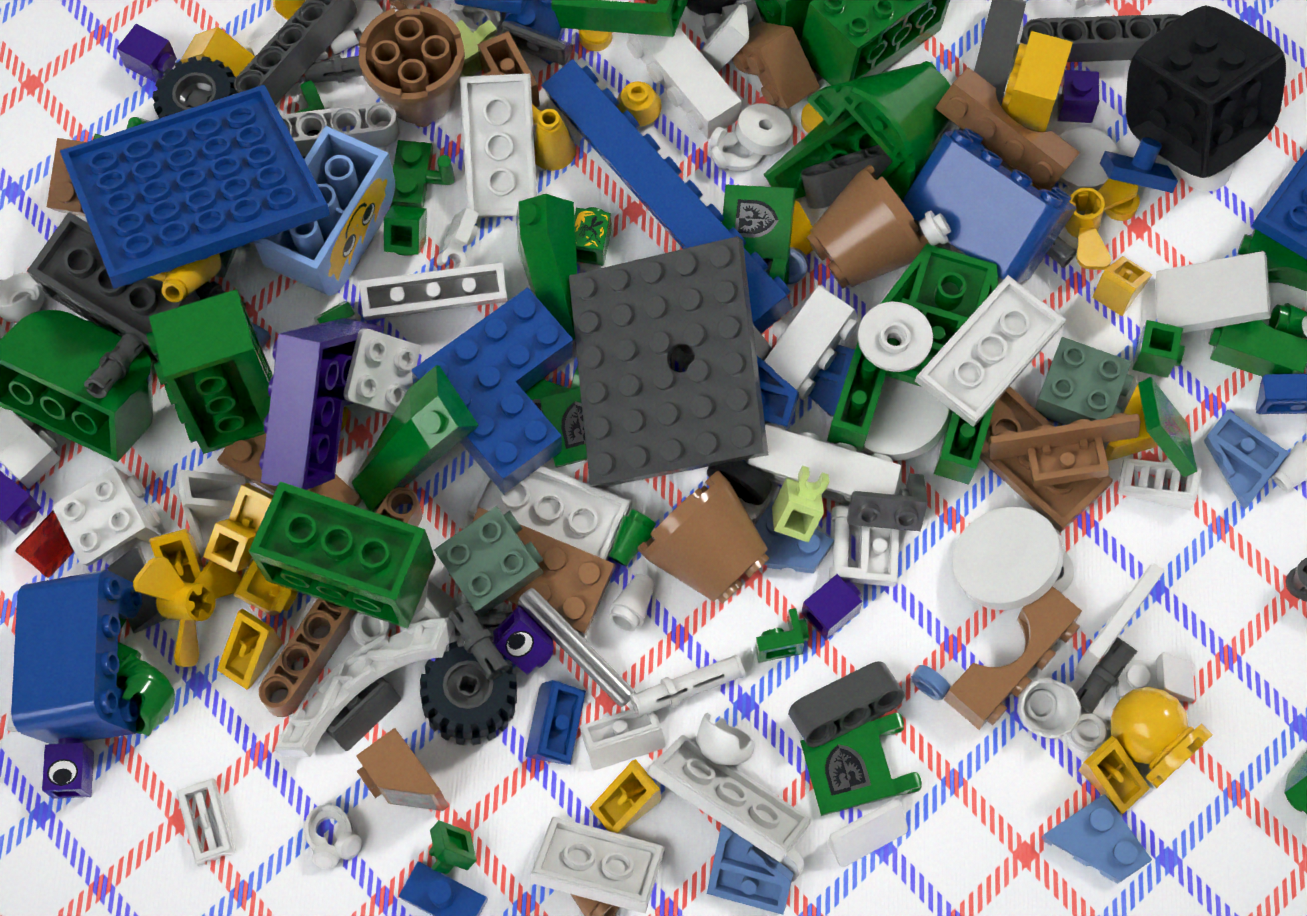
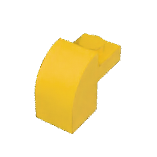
[203,483,273,572]

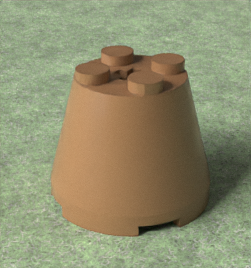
[359,5,465,127]
[807,164,930,289]
[637,471,770,604]

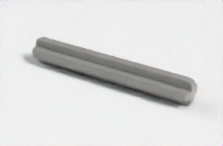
[518,588,636,707]

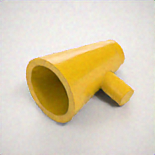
[532,104,576,171]
[147,253,221,302]

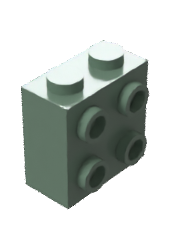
[1035,337,1134,425]
[433,506,544,616]

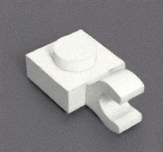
[437,207,479,268]

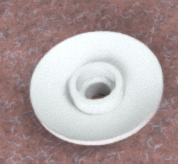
[858,302,933,372]

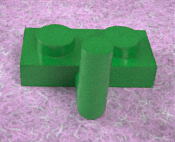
[390,140,455,208]

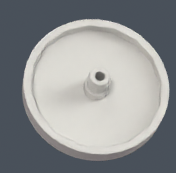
[863,376,952,461]
[952,506,1063,610]

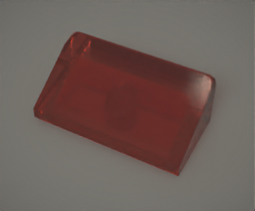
[15,509,74,578]

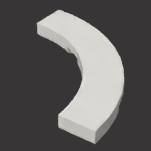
[274,618,455,757]

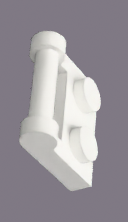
[829,506,899,587]

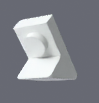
[1116,652,1195,702]

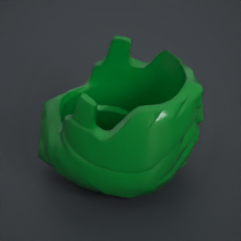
[116,653,175,736]

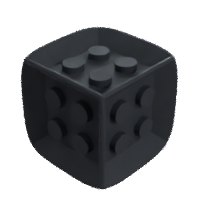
[1126,5,1286,178]

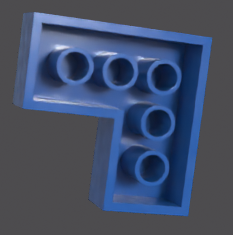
[411,287,573,494]

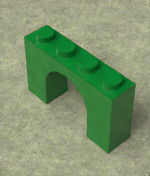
[1208,228,1307,377]

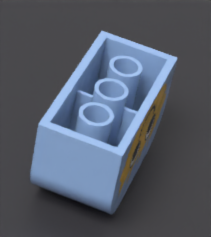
[253,125,395,296]

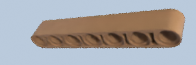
[259,487,423,717]

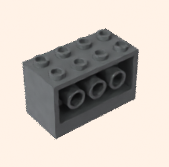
[27,212,200,362]

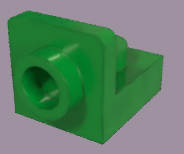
[755,608,809,663]

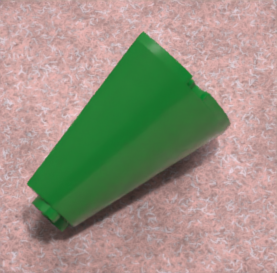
[807,61,951,201]

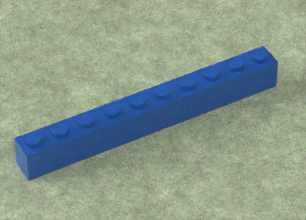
[541,59,793,334]

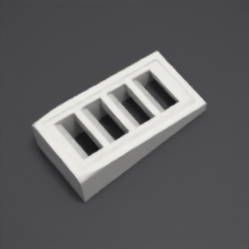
[1117,458,1202,511]

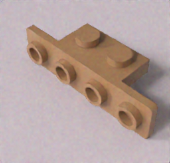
[988,413,1140,487]

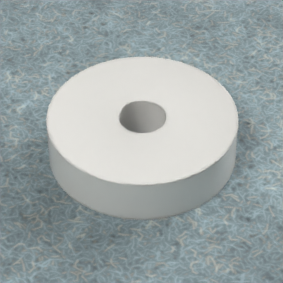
[735,103,792,155]

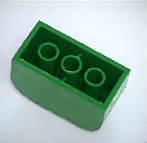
[0,310,153,462]

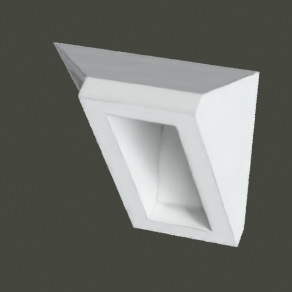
[177,470,246,558]

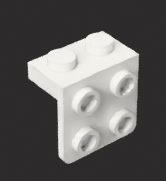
[344,329,421,415]
[54,467,162,566]

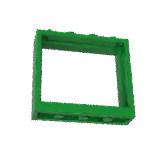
[551,0,688,37]

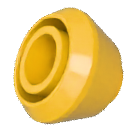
[616,81,662,127]

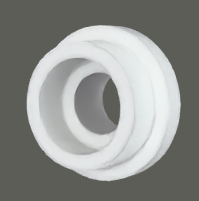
[919,211,951,246]

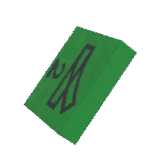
[1138,377,1197,477]

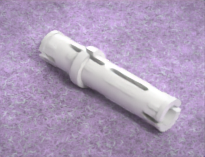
[630,654,745,717]

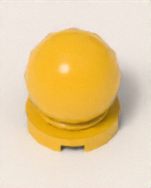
[1110,687,1213,789]

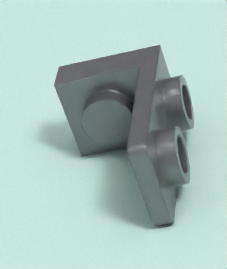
[847,473,928,532]

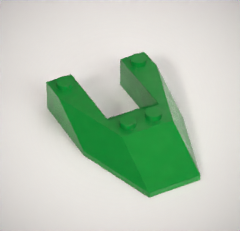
[827,244,998,485]

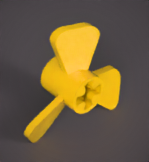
[1032,179,1138,270]
[133,557,241,667]

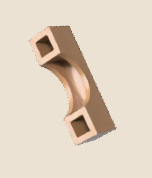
[935,67,1080,190]
[944,586,1082,730]

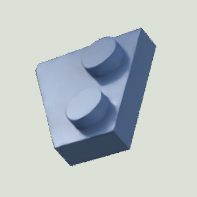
[1204,410,1290,509]
[755,501,834,574]
[1041,794,1152,884]
[706,824,794,915]

